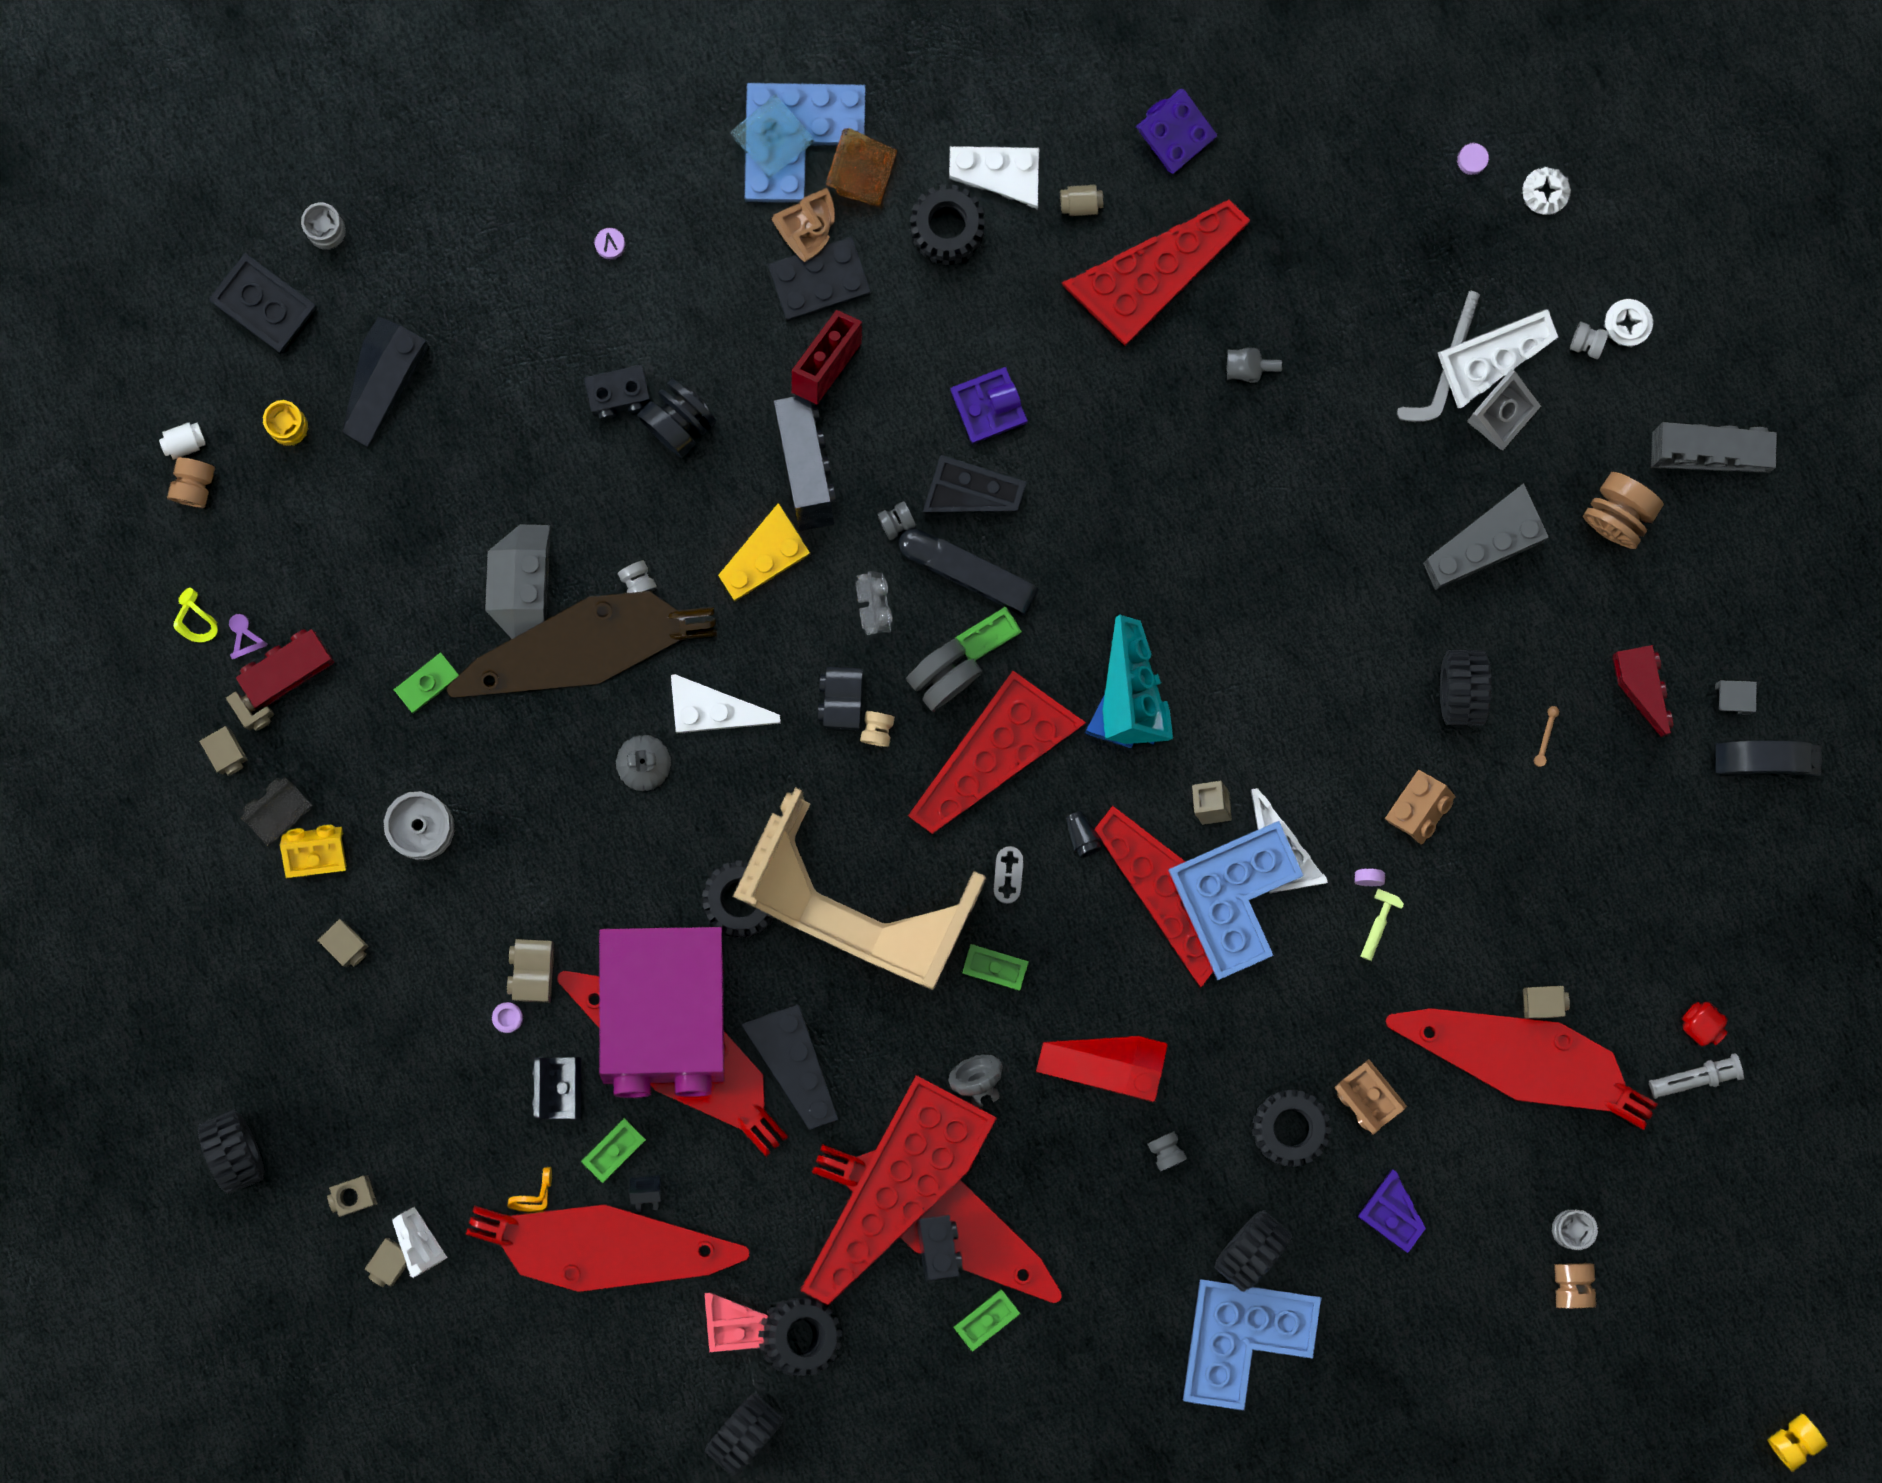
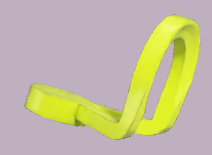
[174,588,218,642]

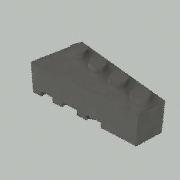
[1651,422,1777,473]
[1423,483,1549,590]

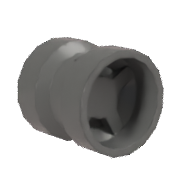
[877,501,917,540]
[1147,1131,1187,1171]

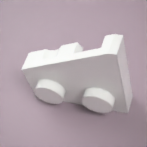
[392,1207,447,1278]

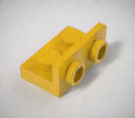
[280,825,347,878]

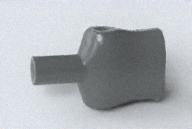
[1227,348,1282,383]

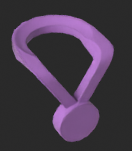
[229,614,268,660]

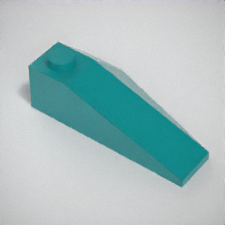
[1103,615,1173,744]

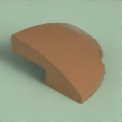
[772,188,835,262]

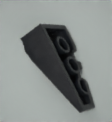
[342,317,430,447]

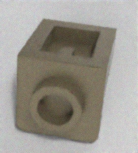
[226,691,275,731]

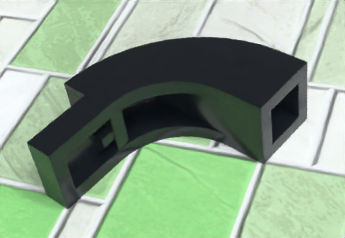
[1716,741,1822,776]

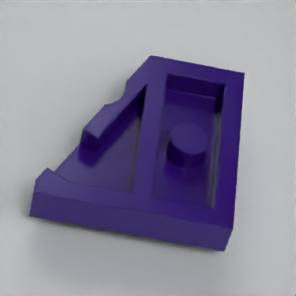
[1358,1169,1426,1253]

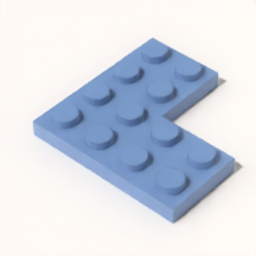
[745,83,865,202]
[1168,821,1304,980]
[1183,1279,1321,1410]

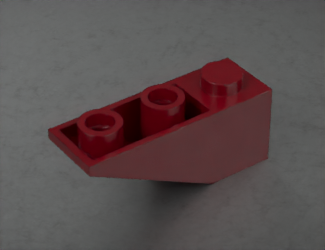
[1612,645,1673,737]

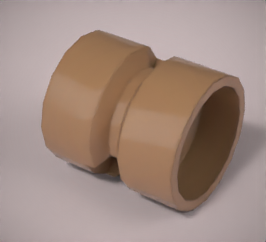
[167,457,215,508]
[1555,1263,1596,1308]

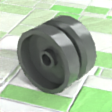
[906,638,983,712]

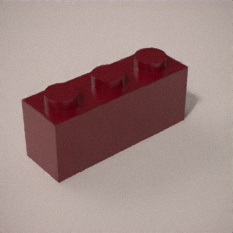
[791,310,862,404]
[236,629,335,711]

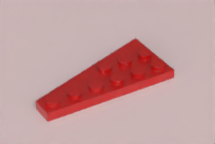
[1062,200,1250,346]
[908,671,1086,834]
[1094,806,1213,988]

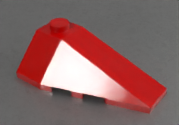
[1036,1036,1167,1102]

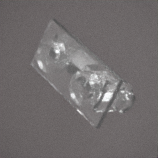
[855,571,892,635]

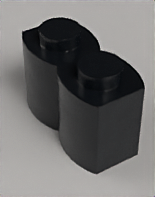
[818,667,863,731]

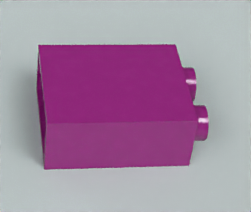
[599,927,725,1098]

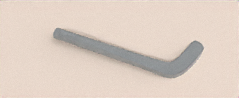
[1397,291,1480,422]

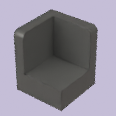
[1715,680,1757,715]

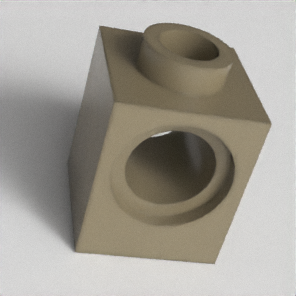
[200,726,248,776]
[1192,781,1232,825]
[318,919,369,967]
[1523,986,1570,1019]
[327,1176,377,1217]
[365,1238,407,1287]

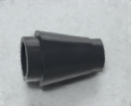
[1066,811,1102,858]

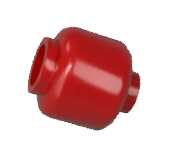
[1682,1001,1728,1046]

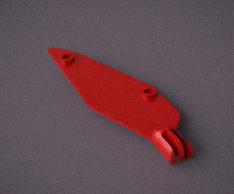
[557,971,788,1157]
[1386,1008,1658,1130]
[812,1144,1062,1303]
[466,1204,749,1292]

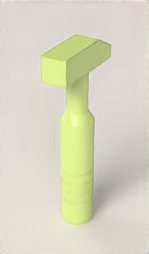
[1360,889,1404,961]

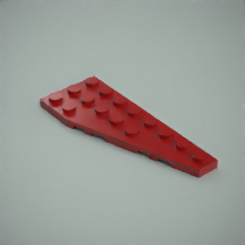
[801,1075,996,1305]

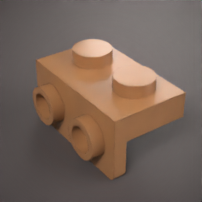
[1385,769,1455,844]
[1335,1059,1407,1134]

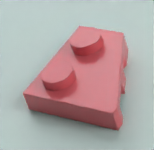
[705,1293,768,1352]

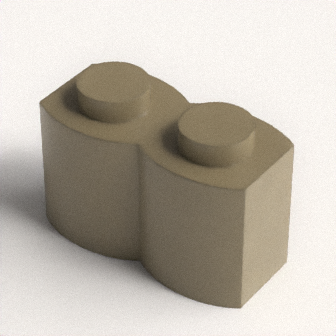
[507,939,554,1003]

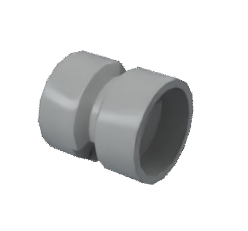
[301,202,345,249]
[1552,1210,1598,1250]

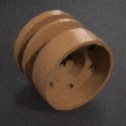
[1583,472,1664,549]

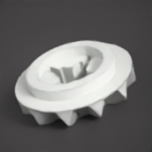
[1523,167,1571,214]
[1604,299,1653,347]

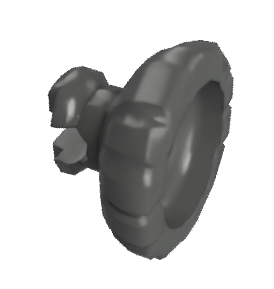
[616,735,671,791]
[948,1055,1003,1108]

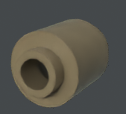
[1060,185,1103,216]

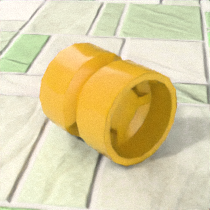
[263,400,308,446]
[1768,1414,1827,1471]

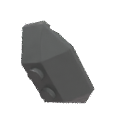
[485,524,550,639]

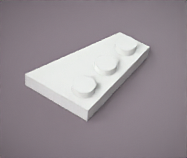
[950,147,1039,209]

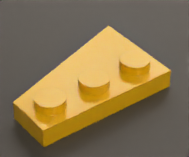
[718,503,810,601]

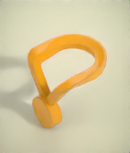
[508,1167,552,1212]

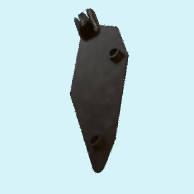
[447,591,717,697]

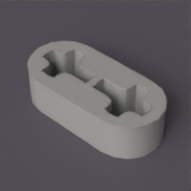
[994,846,1023,904]

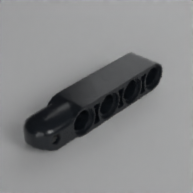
[899,528,1039,616]

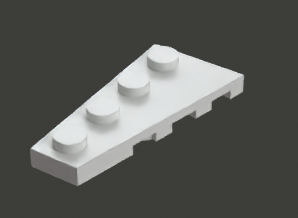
[1438,309,1558,408]

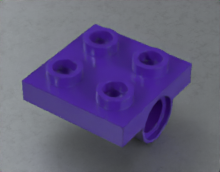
[1136,89,1217,173]
[950,367,1027,445]

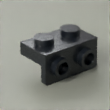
[532,1058,581,1119]

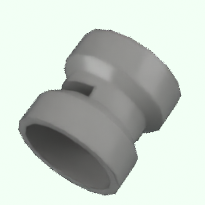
[1570,321,1609,359]
[618,560,657,593]

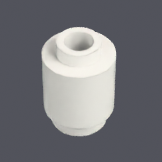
[159,422,206,460]

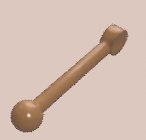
[1534,706,1559,767]

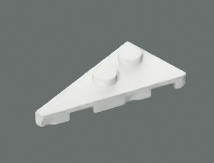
[671,675,781,733]
[1251,789,1327,893]

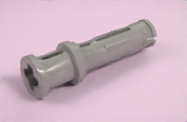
[1649,1053,1744,1099]

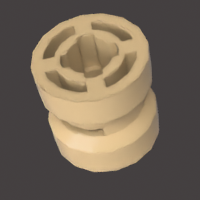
[860,711,895,747]

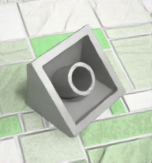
[1467,369,1541,450]

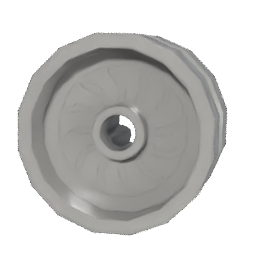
[384,792,455,860]

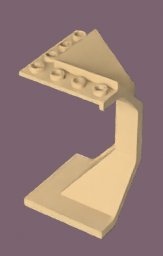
[734,788,985,990]

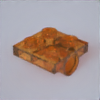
[826,128,897,206]

